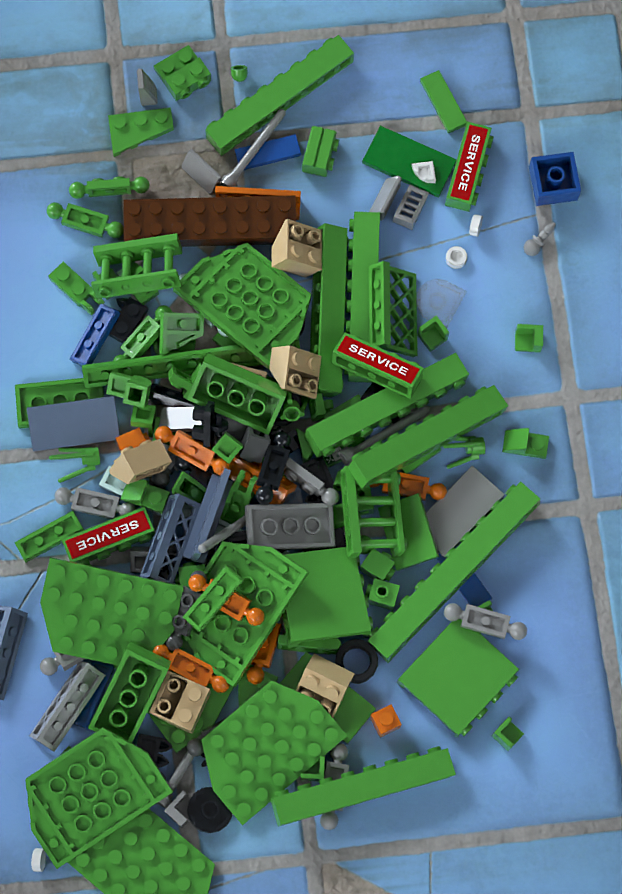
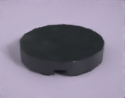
[187,787,232,833]

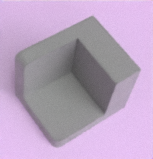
[164,791,191,828]

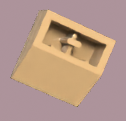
[272,219,322,278]
[269,346,322,399]
[109,439,172,484]
[296,653,355,718]
[149,671,211,734]

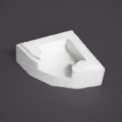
[411,161,436,183]

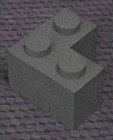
[217,416,271,464]

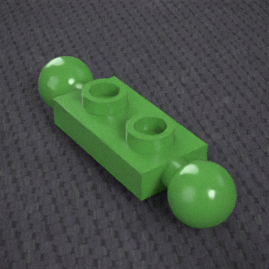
[69,176,150,199]
[46,202,124,238]
[113,305,172,361]

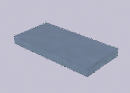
[27,396,120,451]

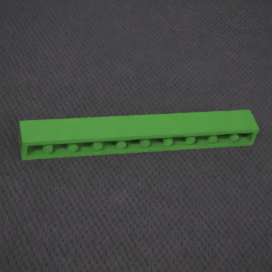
[368,481,540,663]

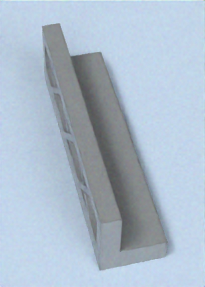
[29,661,106,752]

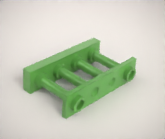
[91,233,182,299]
[339,466,407,558]

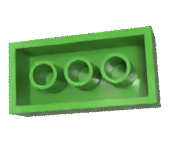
[187,353,288,435]
[88,642,171,743]

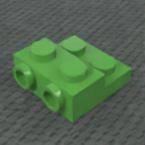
[153,45,211,101]

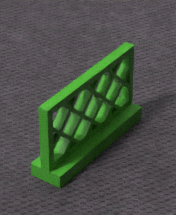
[369,261,418,357]

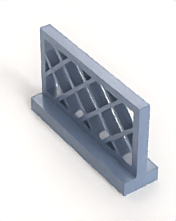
[182,468,233,565]

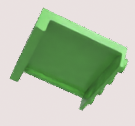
[282,547,373,648]
[397,619,519,738]

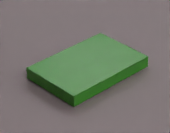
[378,493,439,571]

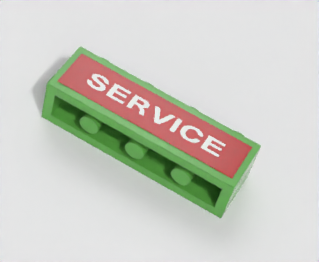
[445,121,494,212]
[332,332,424,399]
[61,506,155,565]

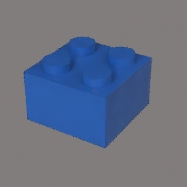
[529,152,581,206]

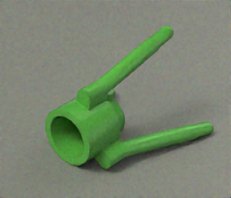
[279,391,310,422]
[443,436,485,469]
[49,447,101,483]

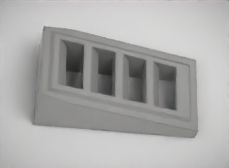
[137,69,158,106]
[393,184,429,230]

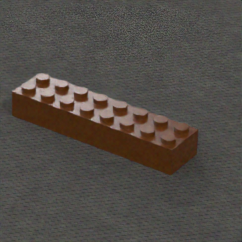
[124,195,296,247]

